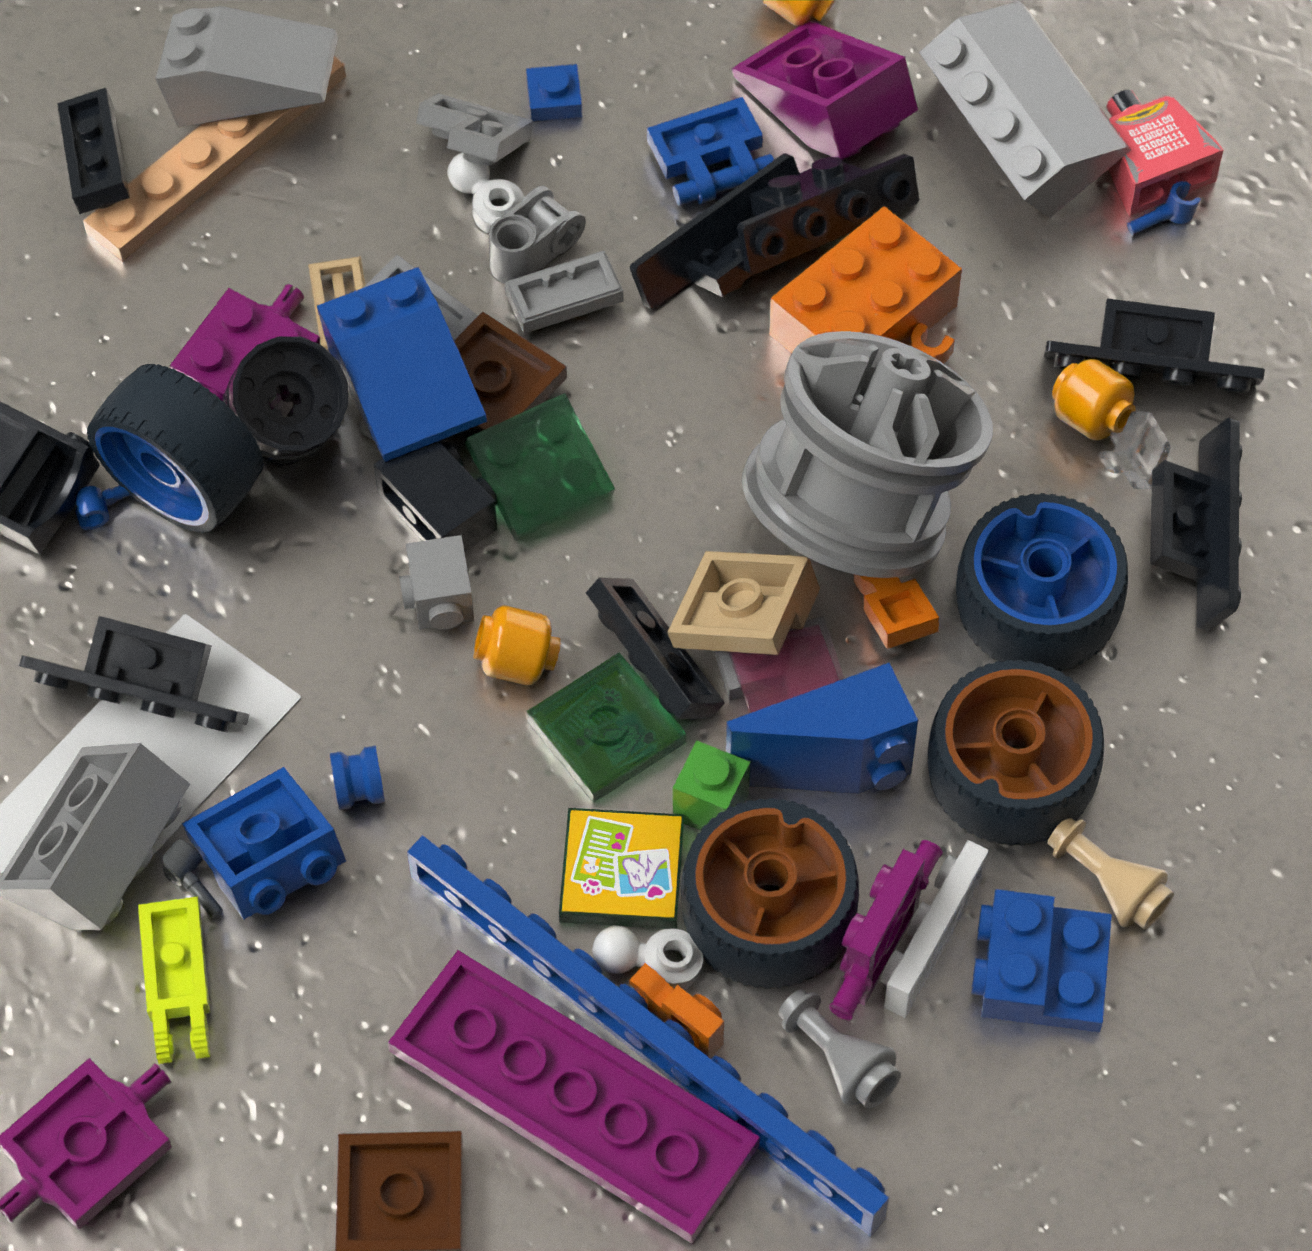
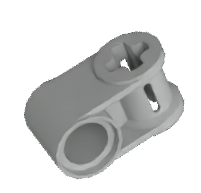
[489,186,586,284]

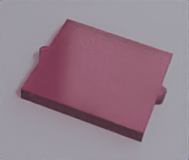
[728,625,839,713]

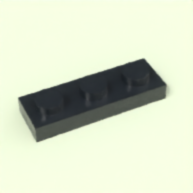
[57,87,130,214]
[586,577,725,719]

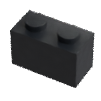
[374,441,498,552]

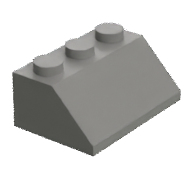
[0,743,190,930]

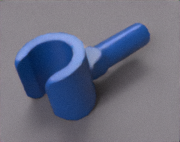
[1127,181,1201,235]
[75,485,129,530]

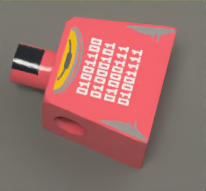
[1106,89,1223,216]

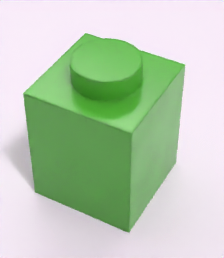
[672,740,750,831]

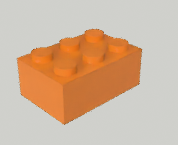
[769,206,962,354]

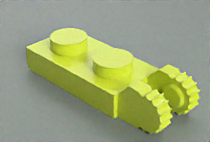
[138,896,210,1064]

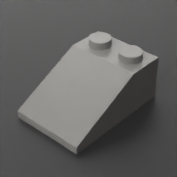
[156,6,338,128]

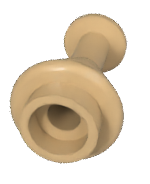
[1047,818,1174,929]

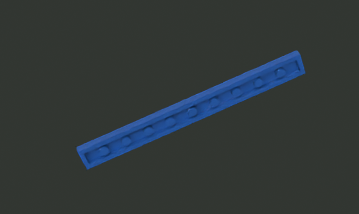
[407,835,889,1237]

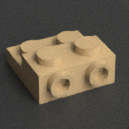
[668,551,820,655]

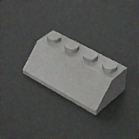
[919,1,1131,218]

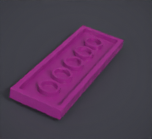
[388,950,760,1244]

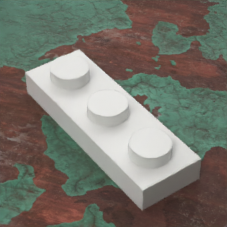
[880,840,989,1018]

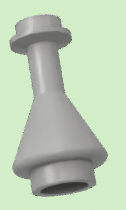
[779,989,901,1108]

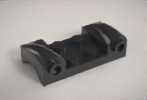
[0,401,100,555]

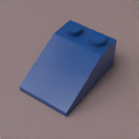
[317,267,487,462]
[726,663,918,794]

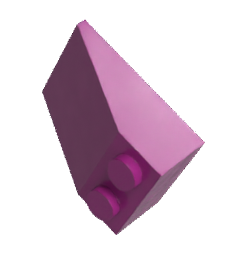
[731,21,918,159]

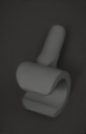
[163,839,223,919]

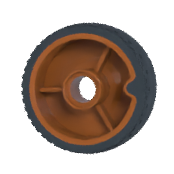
[928,660,1104,846]
[681,798,859,989]

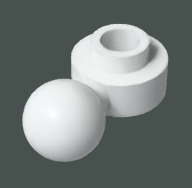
[448,152,525,234]
[593,926,703,990]

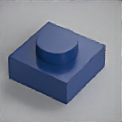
[526,64,582,122]

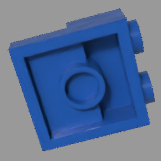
[182,767,347,920]
[971,889,1112,1032]

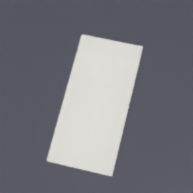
[0,614,301,932]

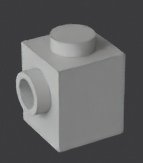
[399,535,475,630]

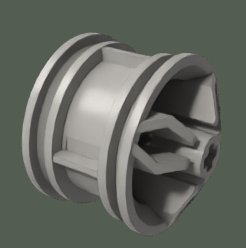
[742,331,993,578]

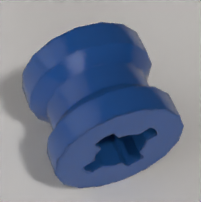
[330,745,385,810]

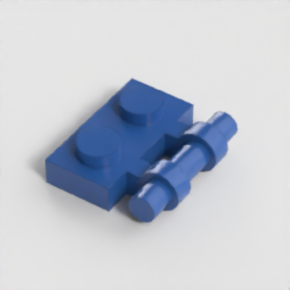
[647,97,774,206]

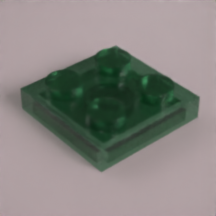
[465,393,615,540]

